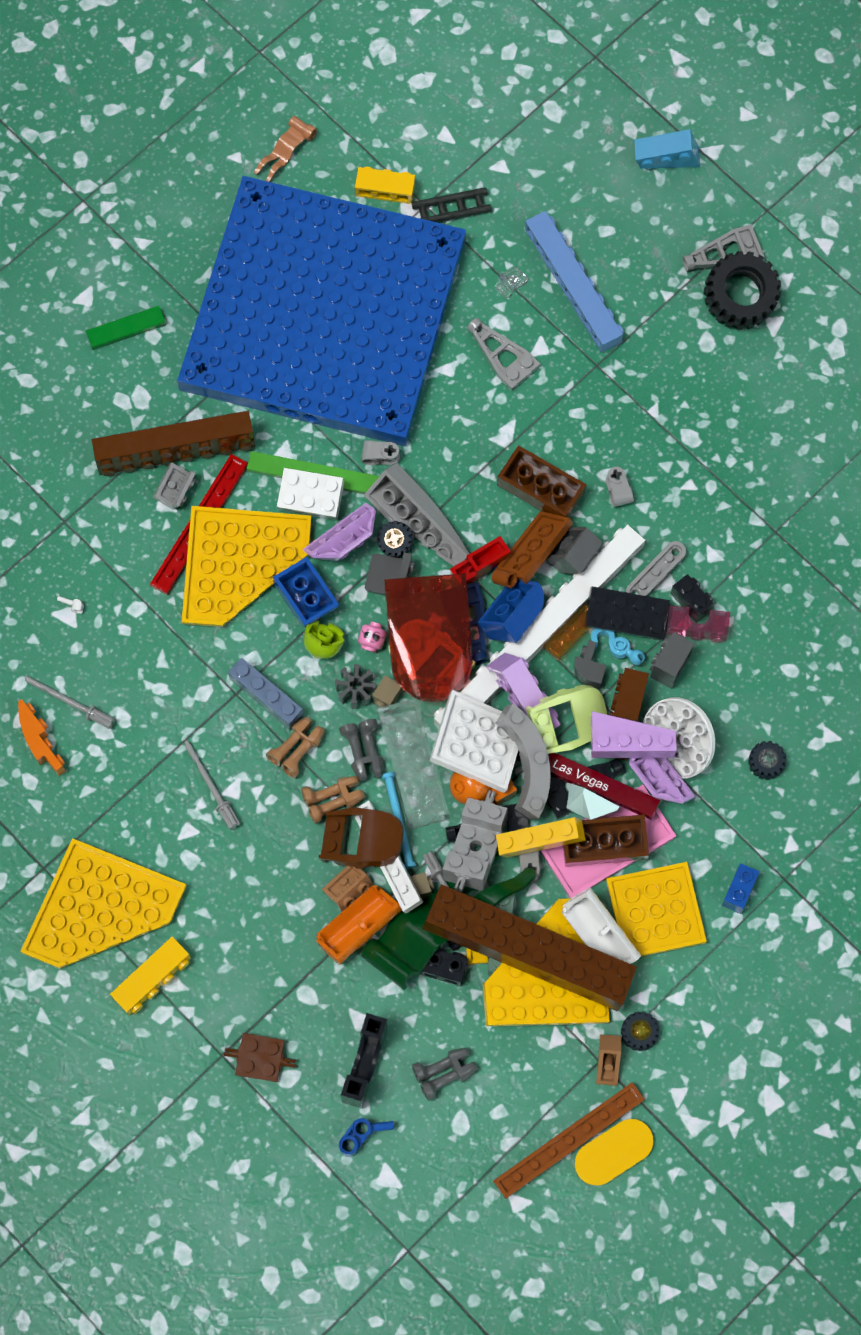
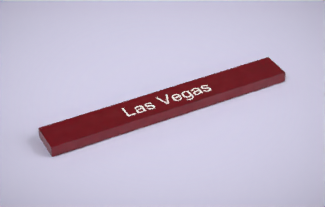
[516,750,660,820]

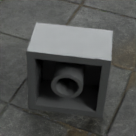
[546,527,603,574]
[649,632,695,689]

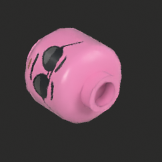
[358,621,387,653]

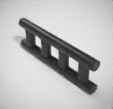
[411,187,492,222]

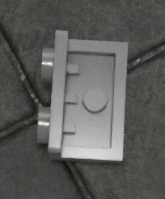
[152,462,195,509]

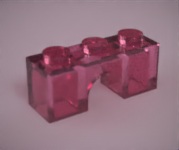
[666,605,730,643]

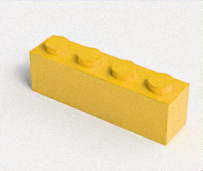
[496,817,586,858]
[110,937,191,1016]

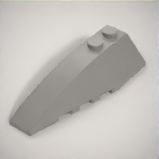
[364,463,469,566]

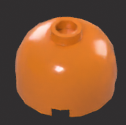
[449,772,491,805]

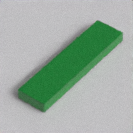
[86,306,166,350]

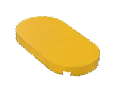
[575,1119,653,1186]

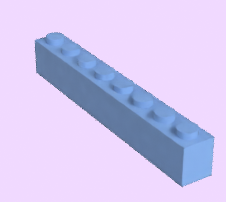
[525,211,624,353]

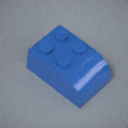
[273,557,339,628]
[477,580,544,643]

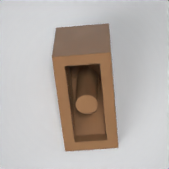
[596,1034,621,1086]

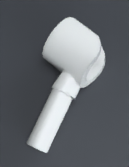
[57,596,84,614]

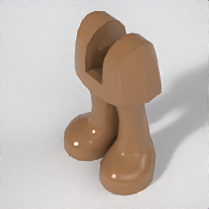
[266,717,325,779]
[301,776,365,824]

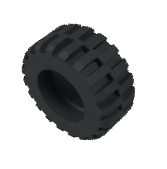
[703,251,781,330]

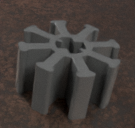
[335,664,376,709]

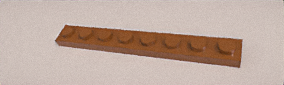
[493,1083,645,1199]

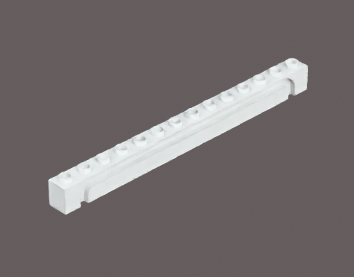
[434,525,645,729]

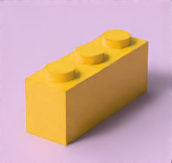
[355,167,415,204]

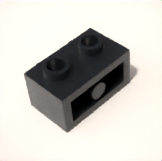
[670,574,714,623]
[420,947,468,987]

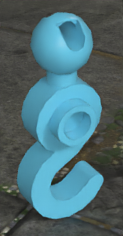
[591,629,645,665]

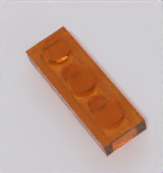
[543,604,590,661]

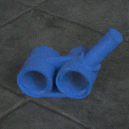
[339,1118,394,1157]

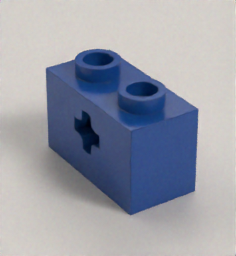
[722,863,759,914]

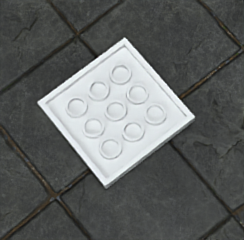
[429,690,519,793]

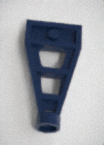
[439,582,489,665]

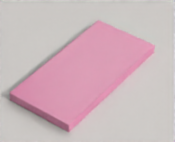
[540,785,676,899]

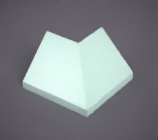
[567,784,619,820]

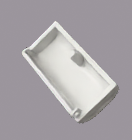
[562,887,641,964]

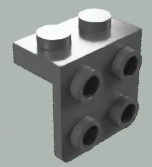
[365,552,415,599]

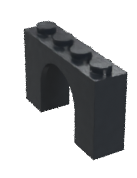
[341,1013,388,1109]

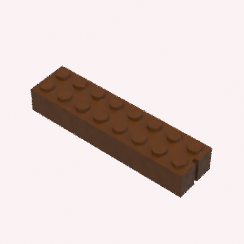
[91,410,255,476]

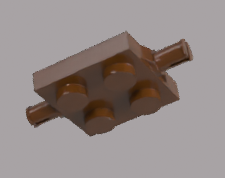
[224,1033,296,1083]

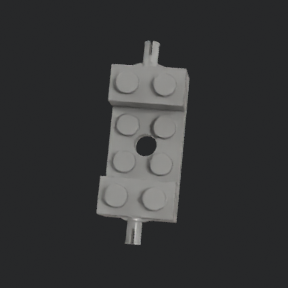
[442,790,508,892]

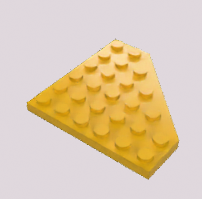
[182,506,311,627]
[20,838,187,969]
[483,899,610,1026]

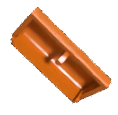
[316,885,402,965]

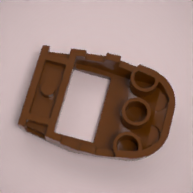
[319,807,404,869]

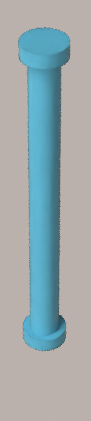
[382,772,416,870]

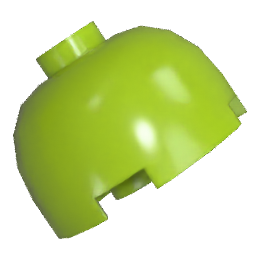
[303,621,344,659]

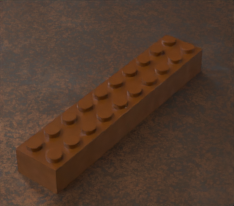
[422,884,637,1011]

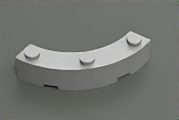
[495,704,550,820]

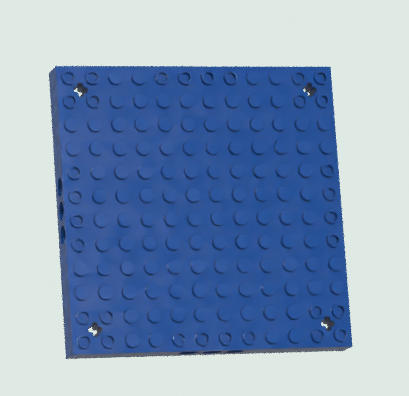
[177,176,466,447]

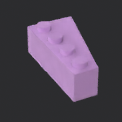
[486,653,560,729]
[590,711,676,758]

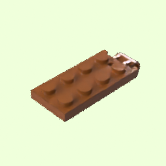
[492,511,573,588]

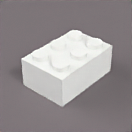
[277,468,345,520]

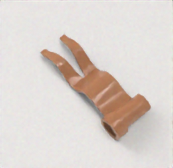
[254,116,317,182]

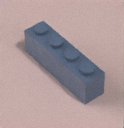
[228,658,303,730]

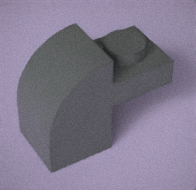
[573,640,607,690]

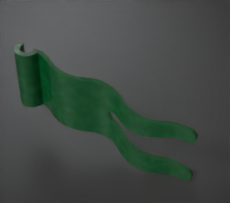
[361,849,536,990]

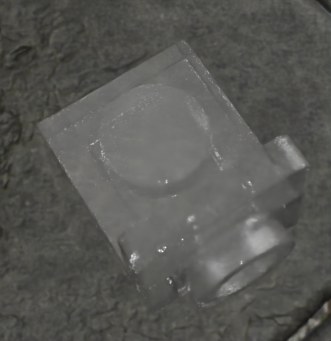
[495,266,529,299]

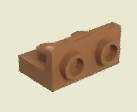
[322,866,373,911]

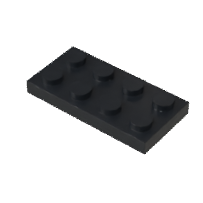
[584,586,670,641]

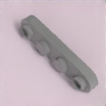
[626,541,686,596]

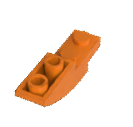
[18,699,65,776]

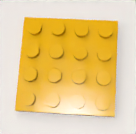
[606,862,707,957]

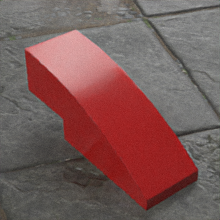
[450,536,511,587]

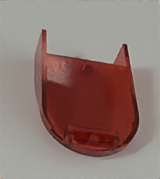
[384,573,473,702]

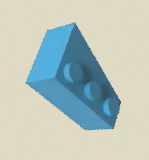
[634,129,700,169]

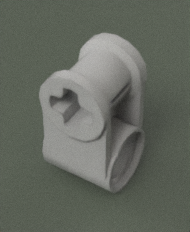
[361,440,400,466]
[605,467,634,507]
[518,851,540,884]

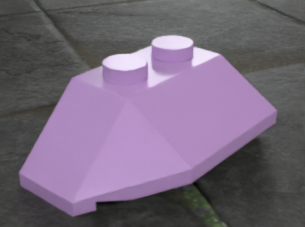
[303,503,376,561]
[629,758,695,804]

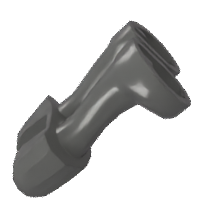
[339,719,383,782]
[411,1048,478,1101]

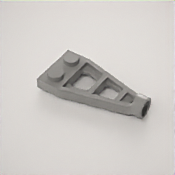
[682,224,765,271]
[467,318,540,391]

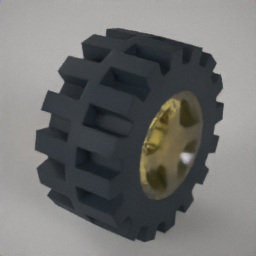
[621,1011,660,1051]

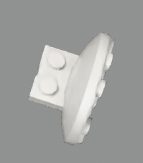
[643,697,715,779]

